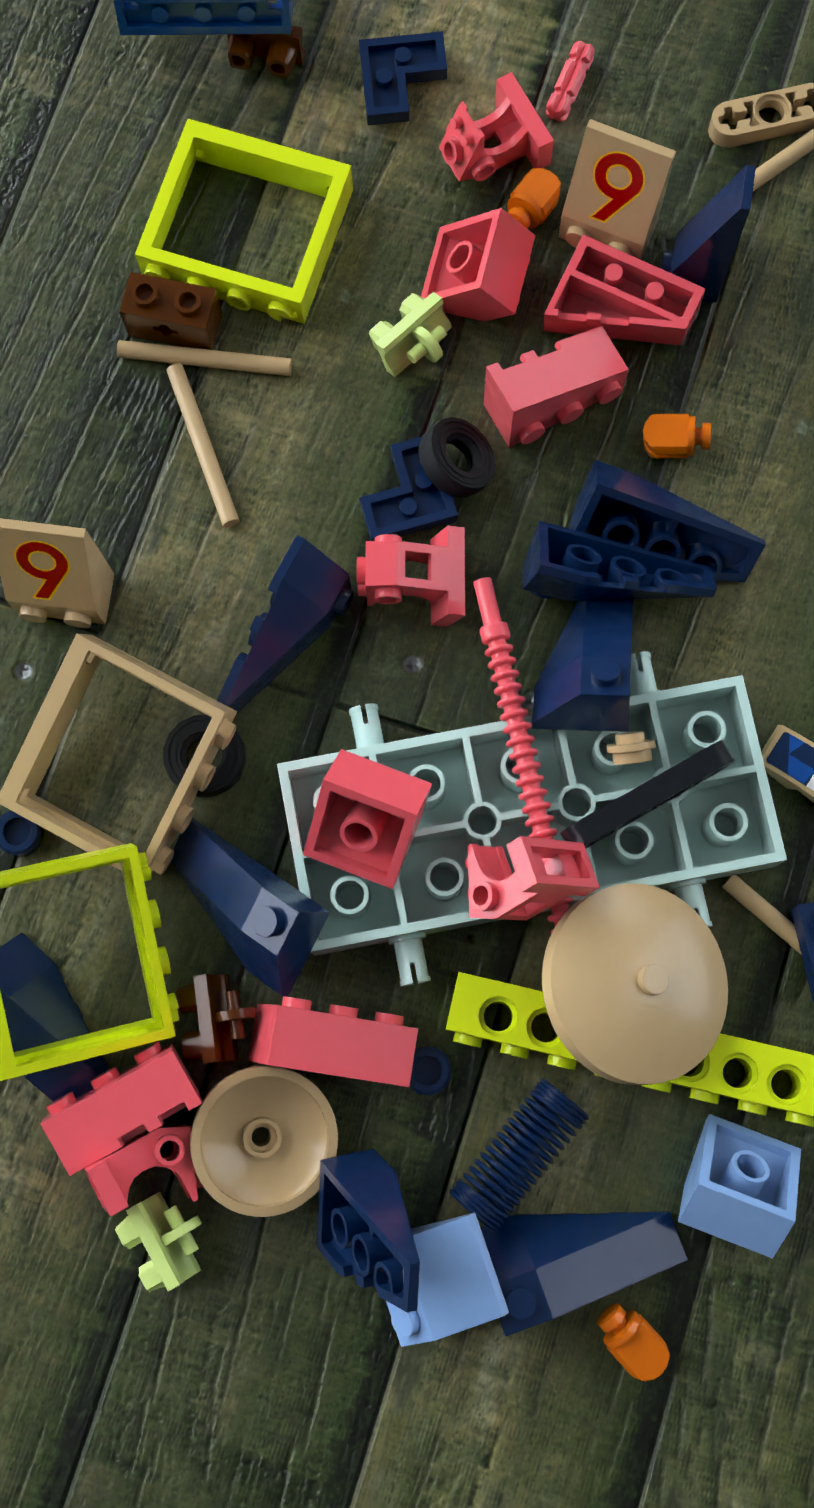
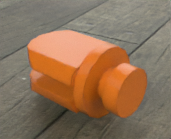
[507,168,561,229]
[643,414,711,459]
[597,1303,670,1382]

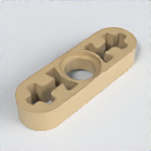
[708,83,814,148]

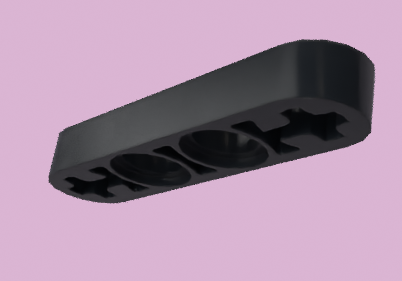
[560,740,736,848]

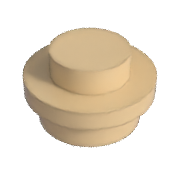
[606,731,656,765]

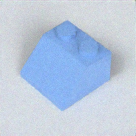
[678,1114,801,1259]
[386,1213,509,1347]

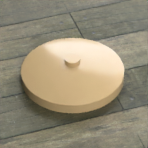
[542,883,728,1085]

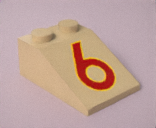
[558,119,676,260]
[0,518,115,628]

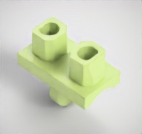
[369,292,452,377]
[115,1192,202,1292]

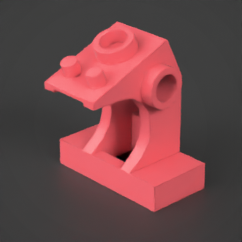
[439,72,554,182]
[356,525,465,627]
[465,836,600,921]
[83,1124,203,1217]

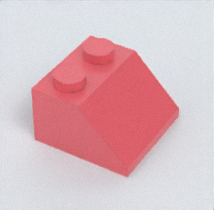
[421,208,536,322]
[303,749,432,889]

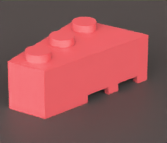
[544,234,706,346]
[483,326,629,448]
[247,996,418,1087]
[40,1041,202,1176]

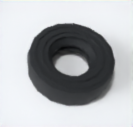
[418,417,496,498]
[163,715,246,797]

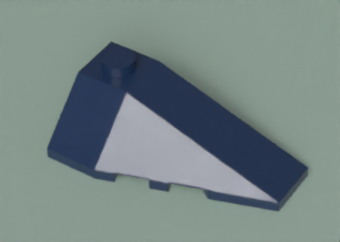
[217,535,354,713]

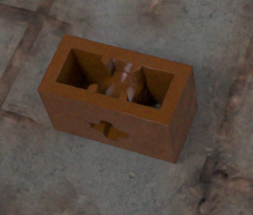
[119,272,223,350]

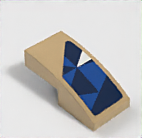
[761,725,814,803]

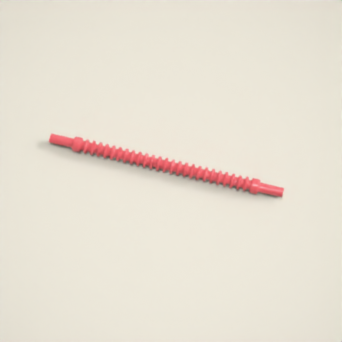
[473,577,574,934]

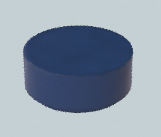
[0,810,45,857]
[410,1046,451,1095]

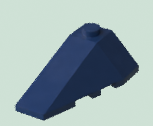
[660,165,756,302]
[569,460,766,582]
[522,521,717,601]
[532,599,633,732]
[171,818,330,997]
[0,932,110,1102]
[317,1149,420,1313]
[480,1211,687,1336]

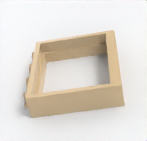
[0,633,237,877]

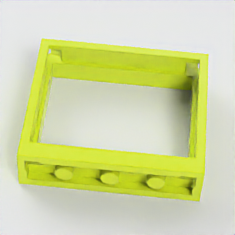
[135,119,353,324]
[0,843,180,1081]

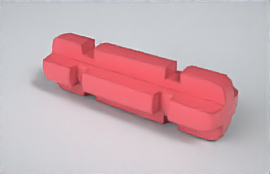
[546,41,595,122]

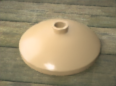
[190,1065,338,1217]

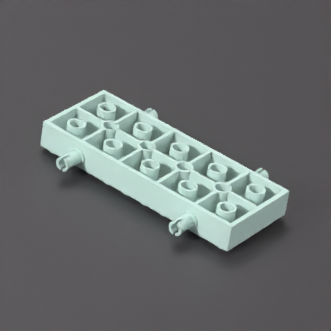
[277,651,787,987]

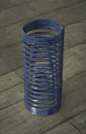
[450,1078,589,1233]

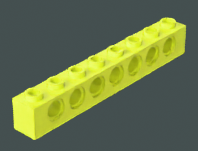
[445,972,814,1127]

